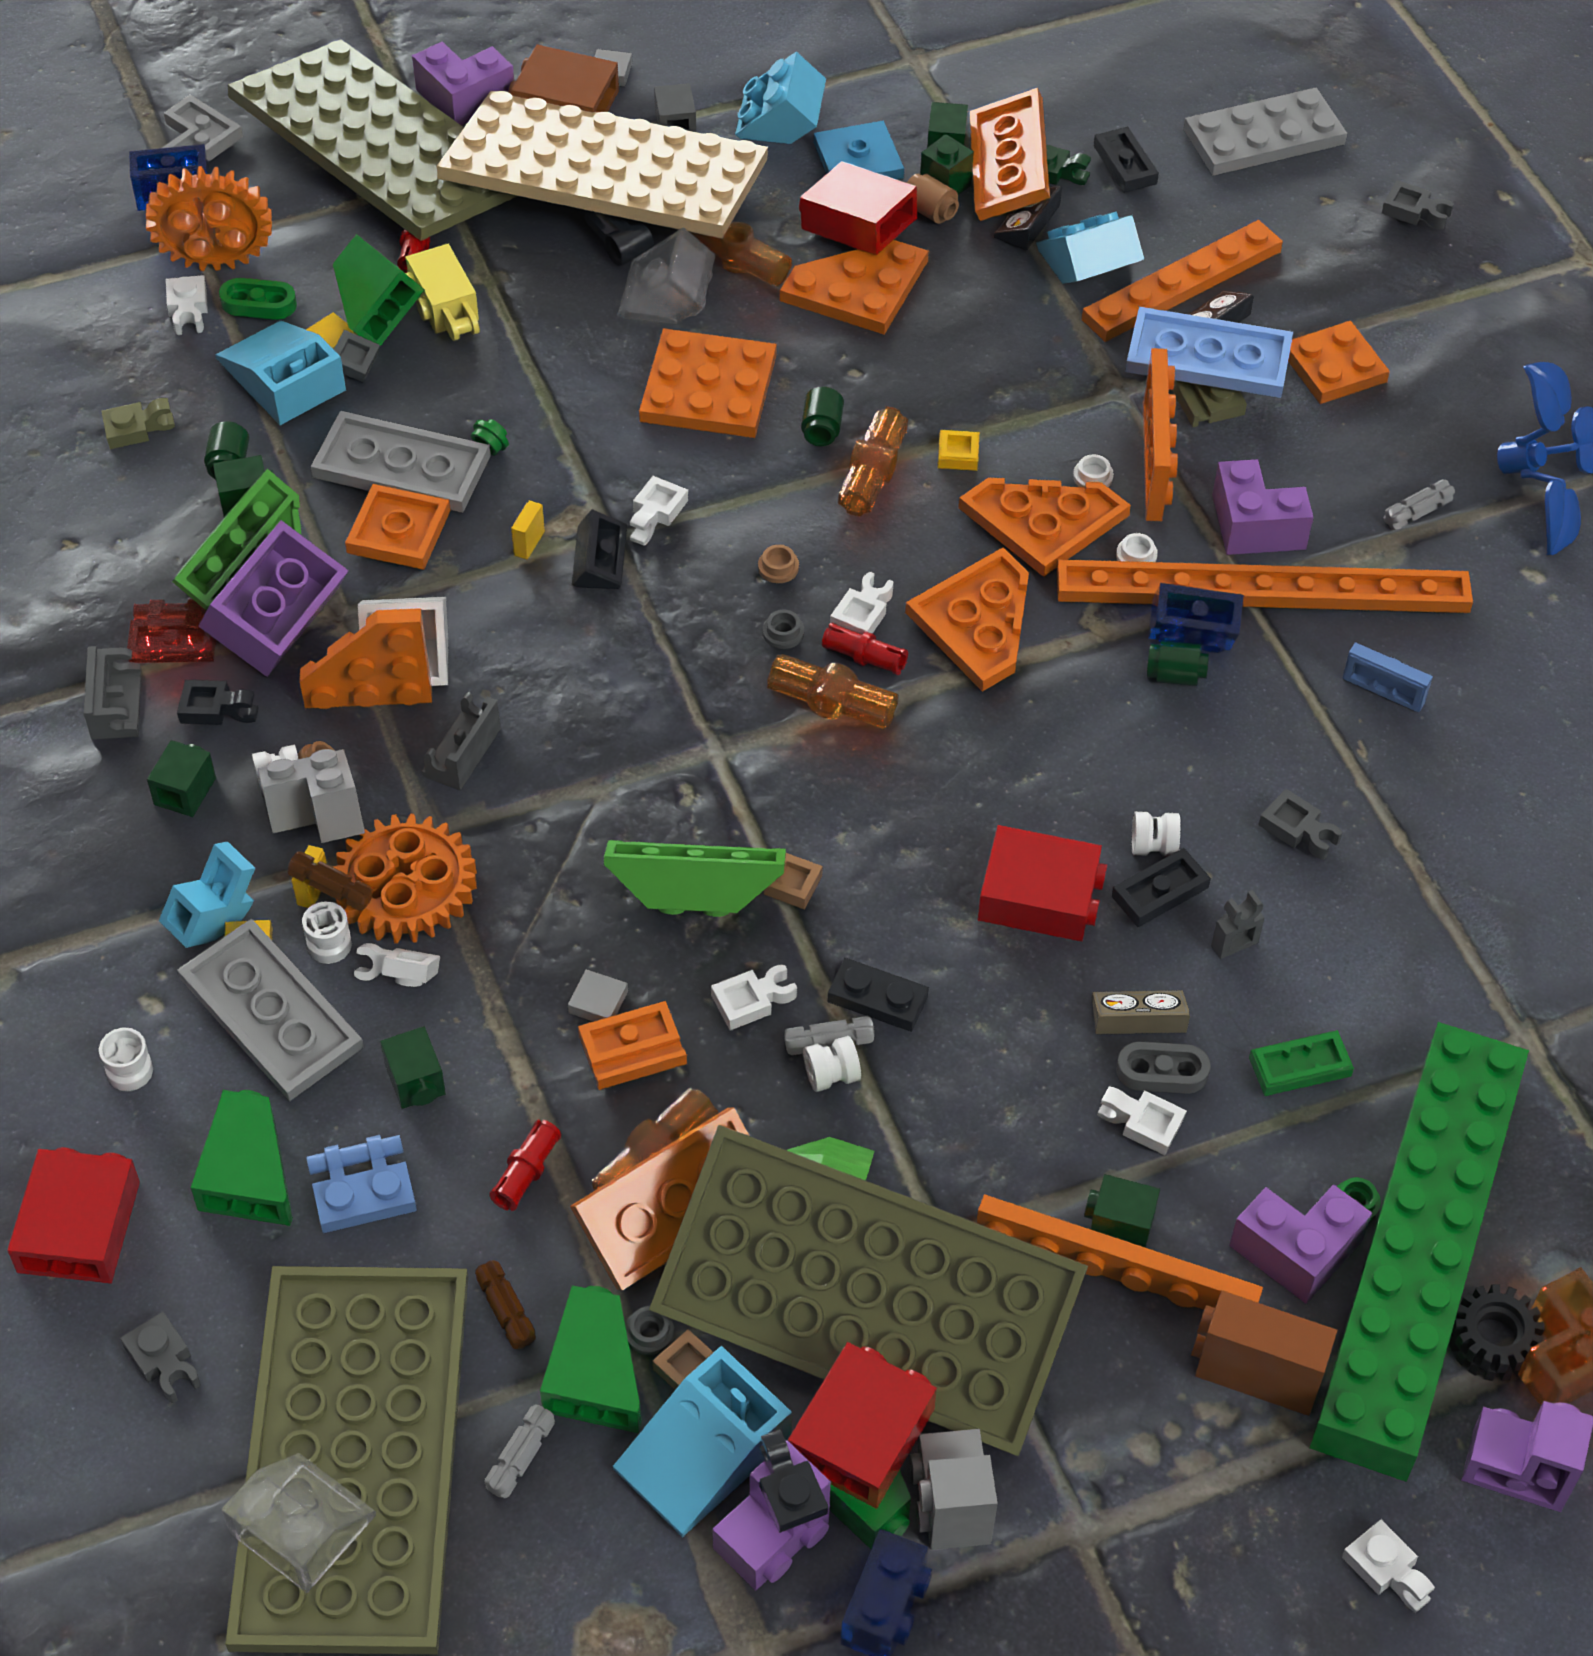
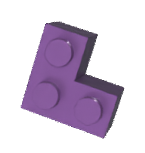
[412,42,514,126]
[1212,459,1313,555]
[1229,1184,1372,1304]
[1461,1401,1593,1512]
[713,1440,831,1591]

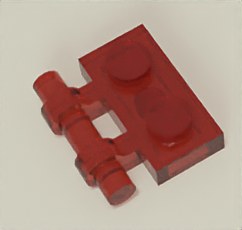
[127,599,216,663]

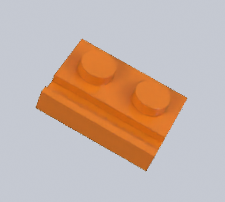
[578,1001,687,1090]

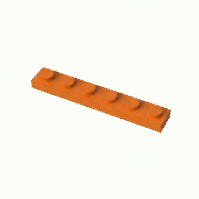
[1082,220,1283,342]
[976,1194,1263,1310]

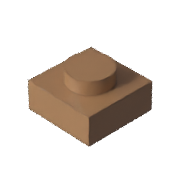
[764,853,823,910]
[653,1329,714,1390]

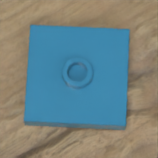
[813,120,904,179]

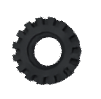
[1449,1284,1545,1382]

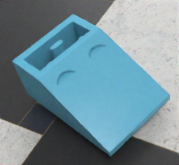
[215,320,346,425]
[613,1346,792,1538]

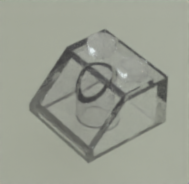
[618,227,716,324]
[221,1453,376,1593]

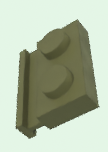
[1172,380,1247,427]

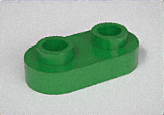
[219,278,297,320]

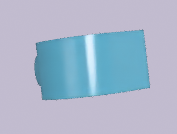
[159,842,255,948]

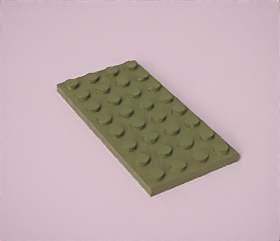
[228,39,518,241]
[649,1125,1088,1456]
[225,1266,468,1655]

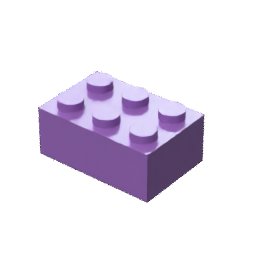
[199,520,349,677]

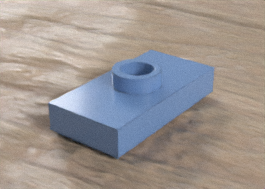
[1343,642,1433,712]

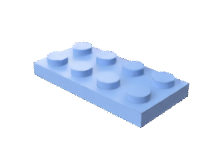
[1125,307,1293,398]

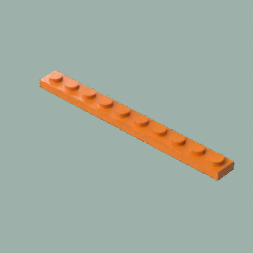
[1057,560,1473,613]

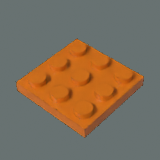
[639,328,777,438]

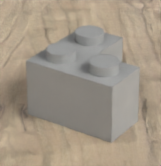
[257,749,365,843]
[910,1429,998,1550]

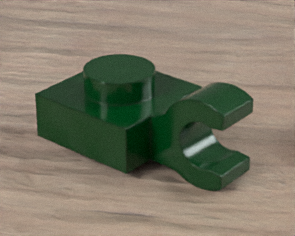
[1046,145,1091,185]

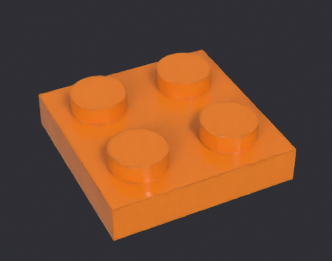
[1288,321,1390,404]
[345,484,451,570]

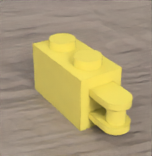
[405,243,480,341]

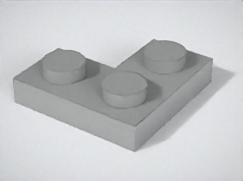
[162,95,243,174]

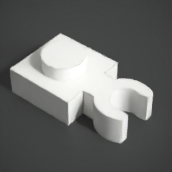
[166,275,208,335]
[830,572,893,634]
[711,965,797,1030]

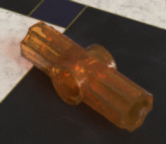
[684,222,792,287]
[838,406,908,517]
[767,654,899,729]
[592,1088,718,1190]

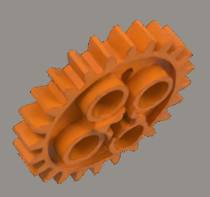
[146,166,272,271]
[333,814,477,944]

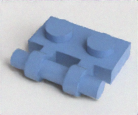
[306,1135,417,1233]

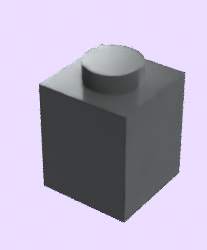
[654,83,696,132]

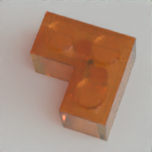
[1518,1267,1593,1406]

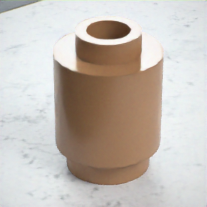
[907,174,959,224]

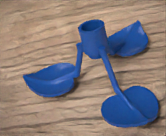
[1497,362,1593,555]

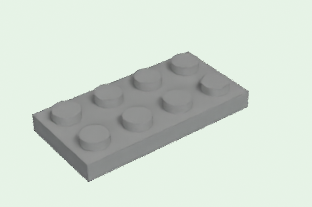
[1183,87,1347,176]
[311,411,491,513]
[177,918,364,1102]

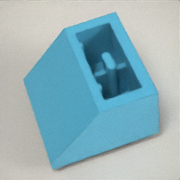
[735,51,826,144]
[1036,211,1144,284]

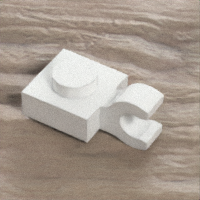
[630,476,688,546]
[354,943,440,987]
[1097,1086,1187,1156]
[1342,1519,1435,1613]

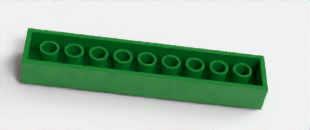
[1309,1022,1529,1482]

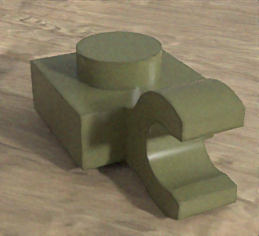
[101,398,175,449]

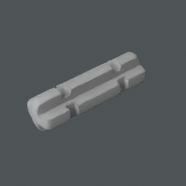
[1383,479,1455,530]
[784,1016,875,1055]
[485,1405,555,1499]

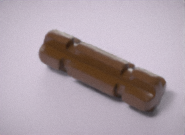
[288,851,373,910]
[475,1260,536,1350]

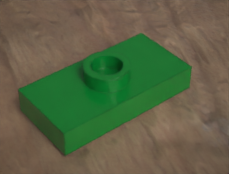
[1249,1030,1354,1096]

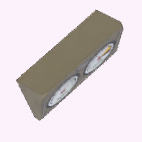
[1092,990,1190,1034]

